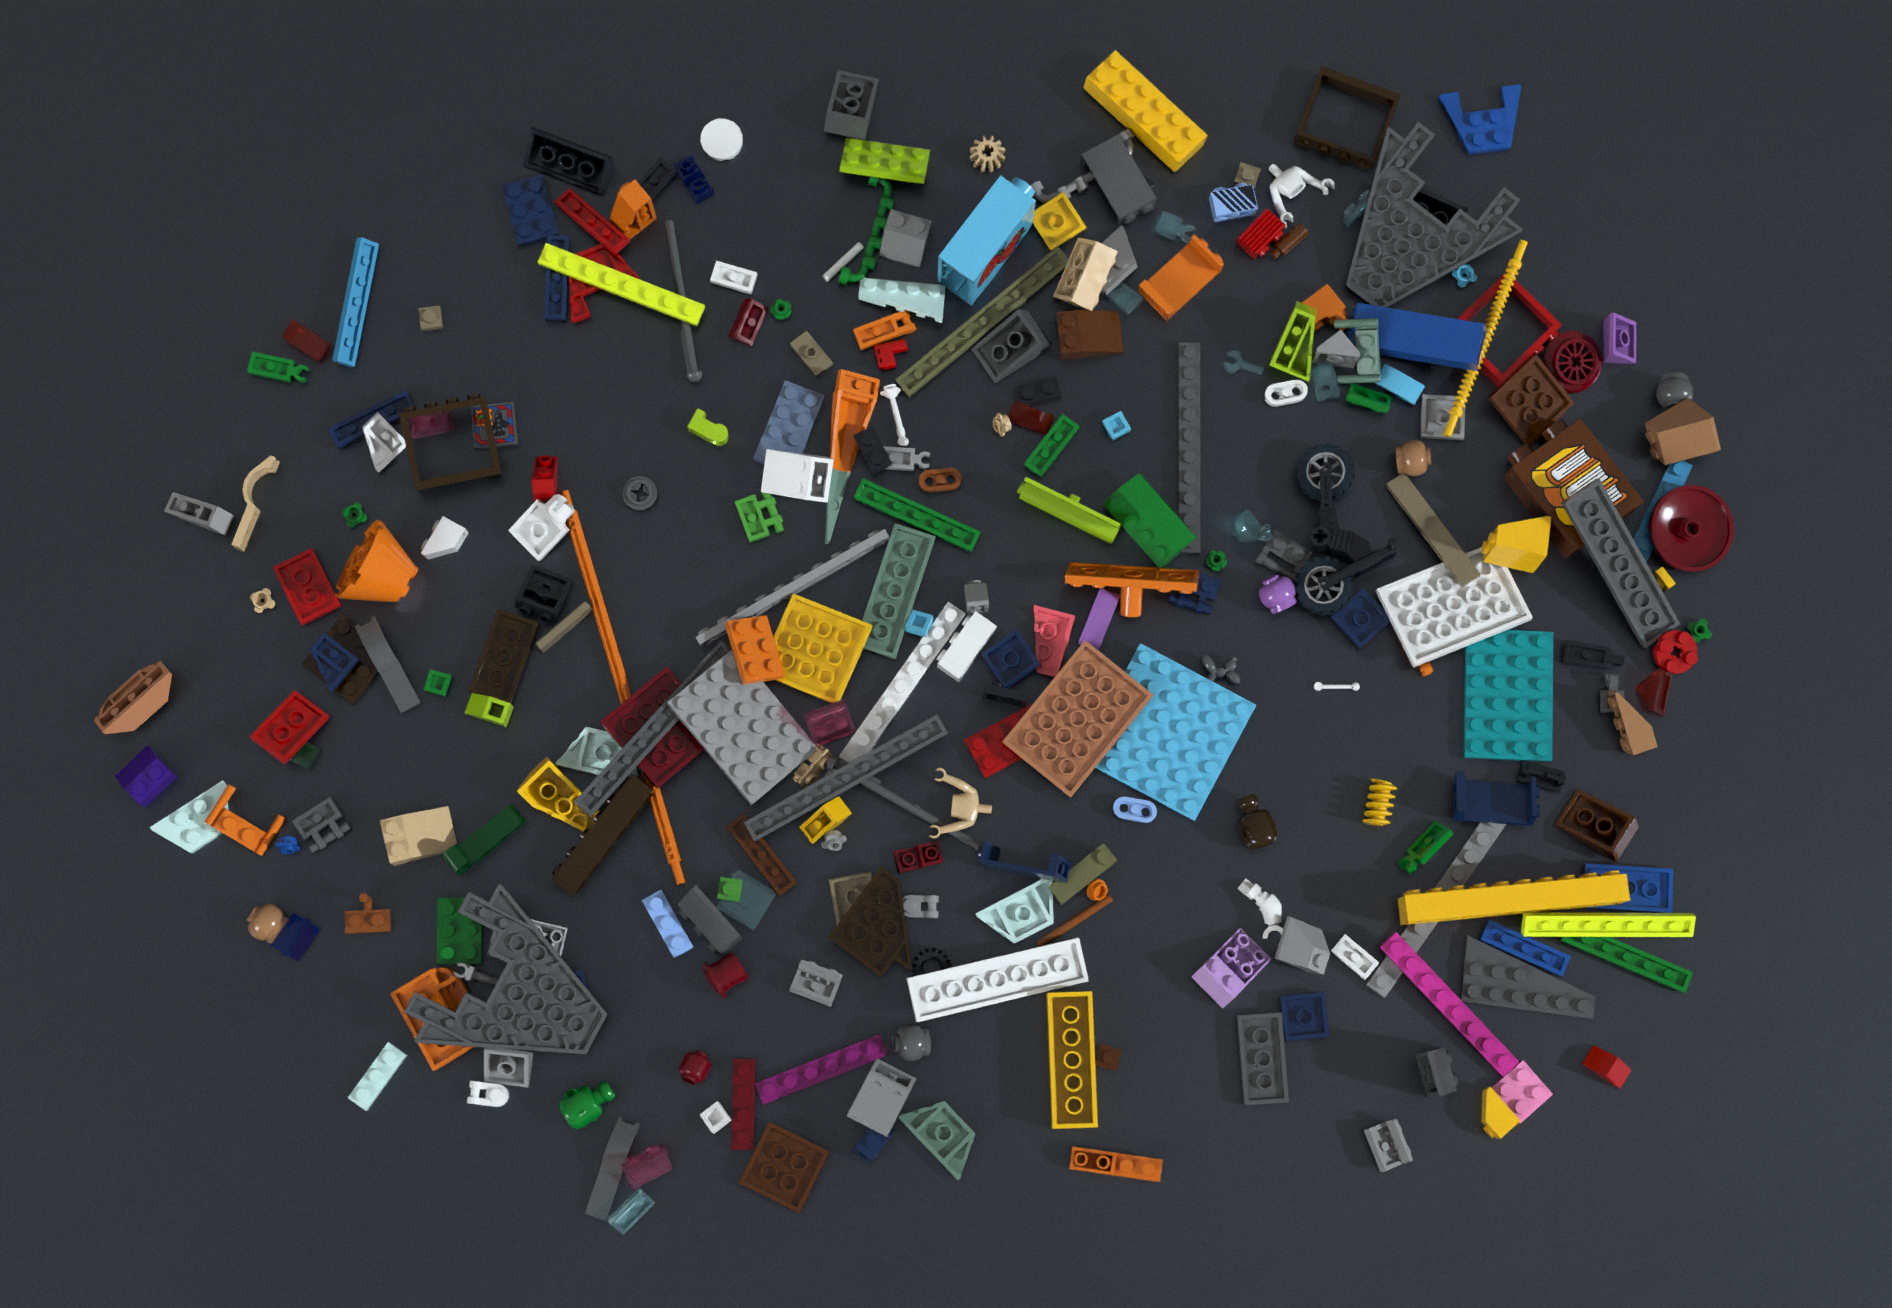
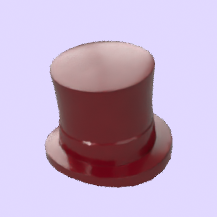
[702,951,748,999]

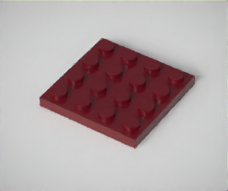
[600,667,705,789]

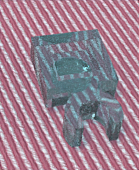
[1155,211,1195,243]

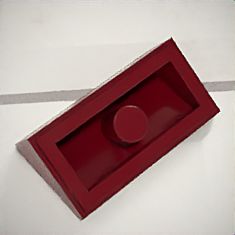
[728,298,768,346]

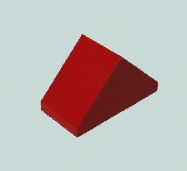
[1582,1045,1632,1089]

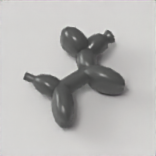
[1202,655,1240,685]

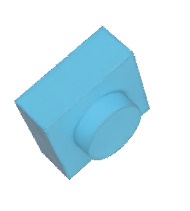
[1102,411,1131,441]
[905,610,934,637]

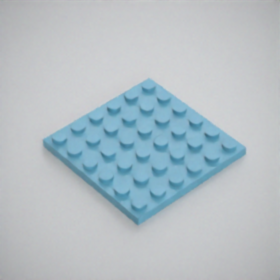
[1095,643,1256,821]

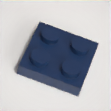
[1330,588,1390,649]
[981,629,1042,688]
[1279,992,1330,1041]

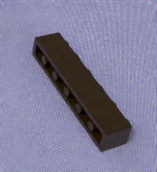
[551,774,656,896]

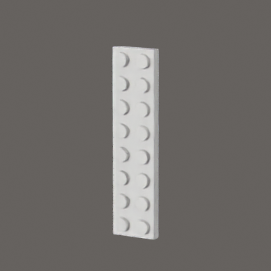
[906,938,1089,1022]

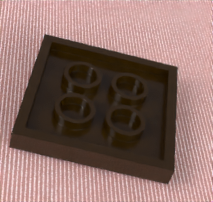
[301,613,395,705]

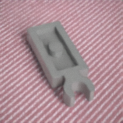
[883,446,930,471]

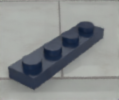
[544,235,570,321]
[328,391,414,449]

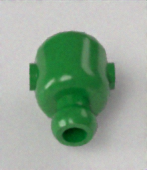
[559,1081,615,1129]

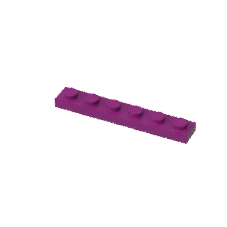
[755,1034,888,1105]

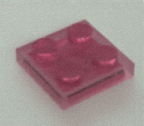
[803,699,856,747]

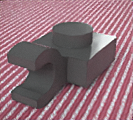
[1600,674,1624,712]

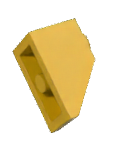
[800,796,852,844]
[1481,1087,1520,1139]

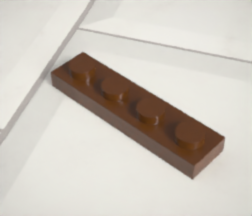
[726,813,797,896]

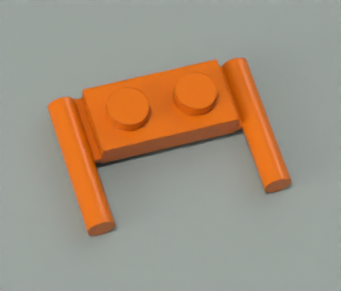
[204,784,286,856]

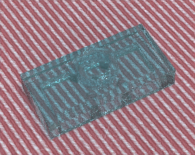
[1102,281,1143,315]

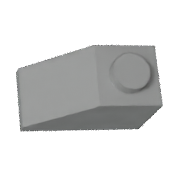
[964,580,989,614]

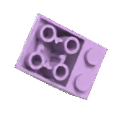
[1191,928,1271,1009]

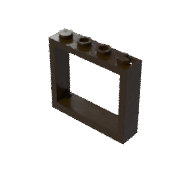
[1293,66,1401,170]
[399,393,502,491]

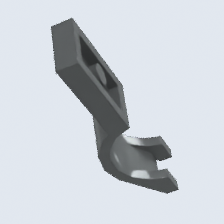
[355,616,421,713]
[585,1117,640,1221]

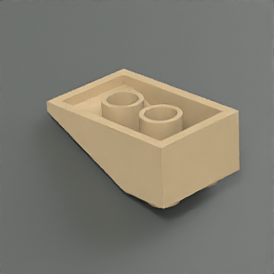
[380,806,458,866]

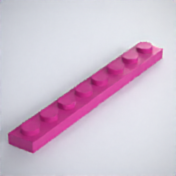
[1379,932,1519,1077]

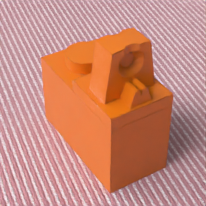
[1302,284,1347,333]

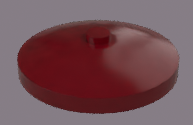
[1648,485,1734,572]

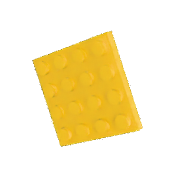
[774,593,873,706]

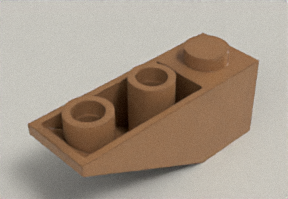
[1607,690,1658,755]

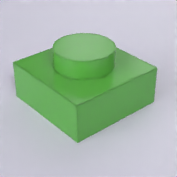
[717,877,743,902]

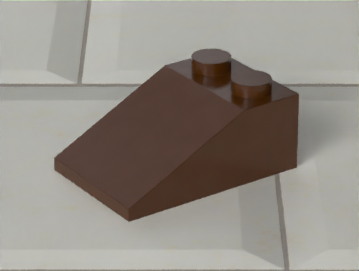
[1055,310,1124,360]
[1555,789,1639,863]

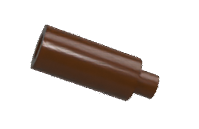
[1270,223,1309,259]

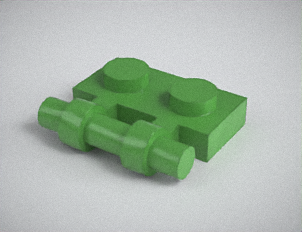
[735,492,784,543]

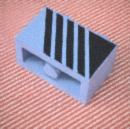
[1209,183,1258,222]

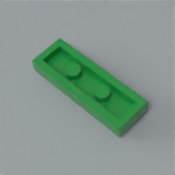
[1023,414,1080,478]

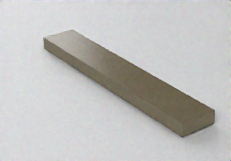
[1386,473,1481,588]

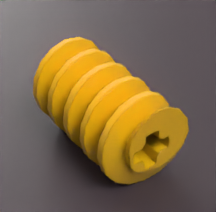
[1362,779,1397,827]

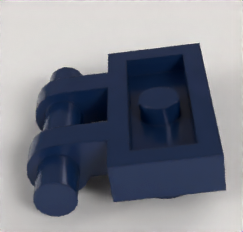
[1169,567,1221,614]

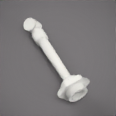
[880,384,909,446]

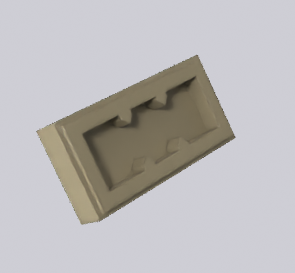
[790,330,833,378]

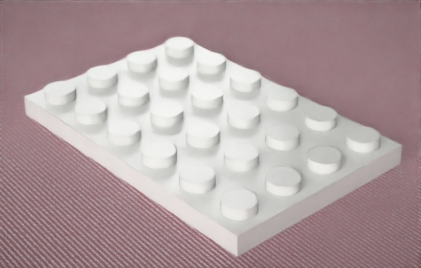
[1376,547,1533,668]

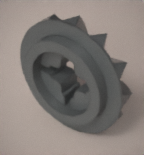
[622,476,657,510]

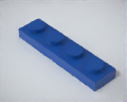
[1479,920,1571,977]

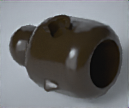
[1237,794,1278,850]

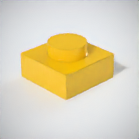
[1653,567,1676,592]

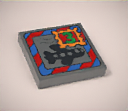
[470,402,518,450]

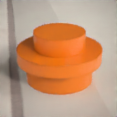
[1087,879,1108,900]

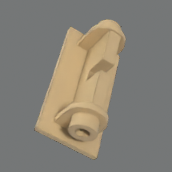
[792,745,833,788]

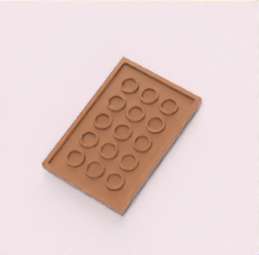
[1002,640,1154,798]

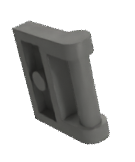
[1255,529,1312,582]

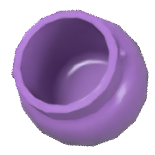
[1259,574,1297,614]

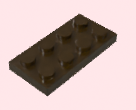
[468,609,540,704]

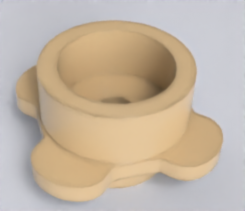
[993,413,1011,437]
[250,588,275,613]

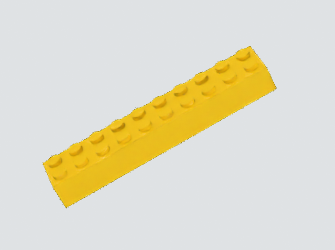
[1398,871,1630,925]

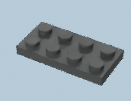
[1237,1013,1289,1105]

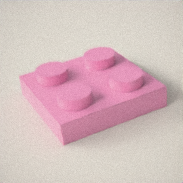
[1491,1060,1553,1124]

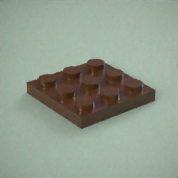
[1487,355,1575,445]
[739,1122,829,1213]

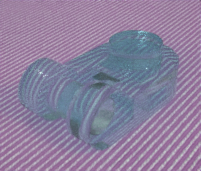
[1313,362,1340,402]

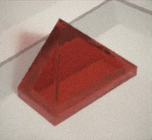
[1008,400,1055,435]
[1635,668,1673,716]

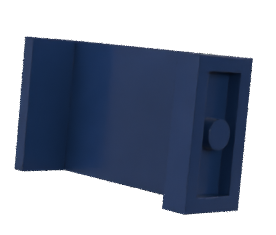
[1453,771,1540,826]
[978,841,1071,884]

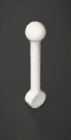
[1314,682,1360,691]

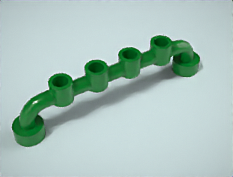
[838,176,895,285]

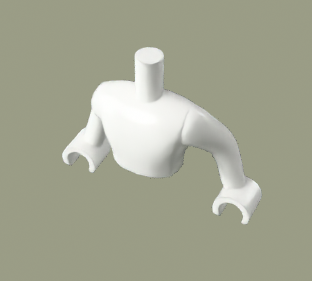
[1268,164,1335,228]

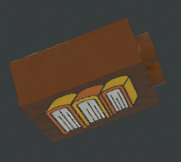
[1503,419,1644,560]

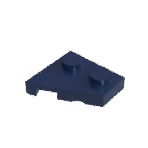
[310,632,359,693]

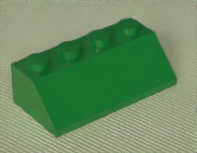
[1102,473,1197,568]

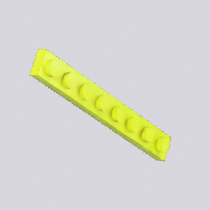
[538,243,705,326]
[1521,912,1696,937]

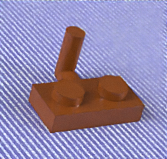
[345,893,391,934]

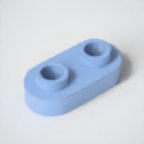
[1113,797,1157,823]

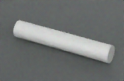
[823,242,864,282]

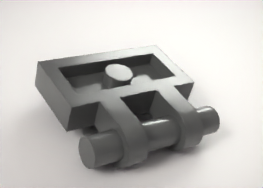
[292,797,351,853]

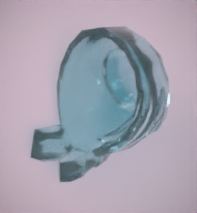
[1233,509,1273,542]

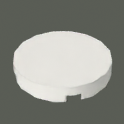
[701,119,743,161]

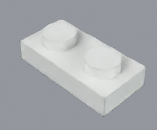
[710,261,758,294]
[1330,934,1379,980]

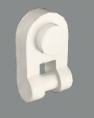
[467,1081,509,1107]

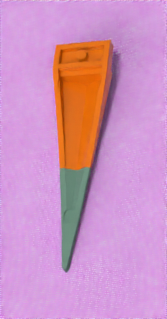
[825,369,880,544]

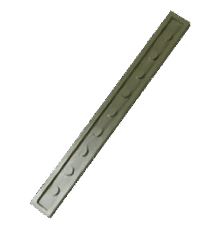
[895,246,1069,398]

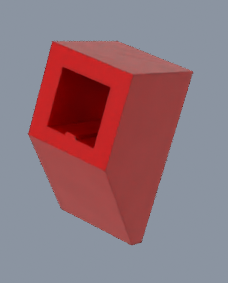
[532,455,557,502]

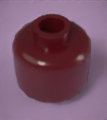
[678,1050,711,1085]

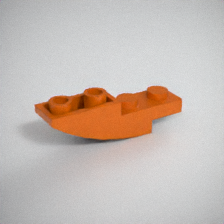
[1069,1146,1163,1182]

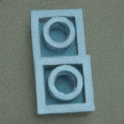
[1375,364,1425,405]

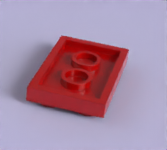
[273,548,342,626]
[250,690,329,765]

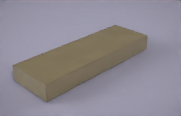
[536,601,593,653]

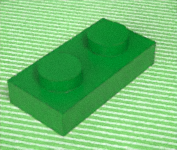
[1346,383,1392,414]

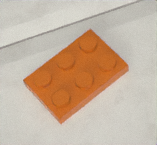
[725,615,785,685]

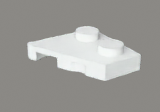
[362,412,406,472]

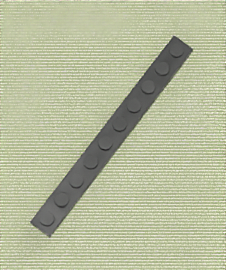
[1178,342,1200,554]
[574,641,731,817]
[744,714,948,842]

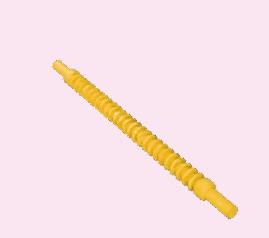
[1443,240,1528,438]

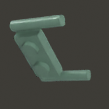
[1334,318,1381,384]

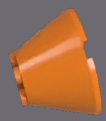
[335,519,418,602]

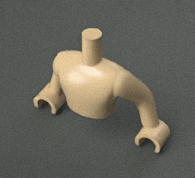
[929,768,992,839]

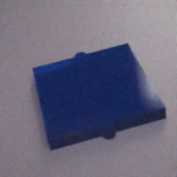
[271,912,320,961]

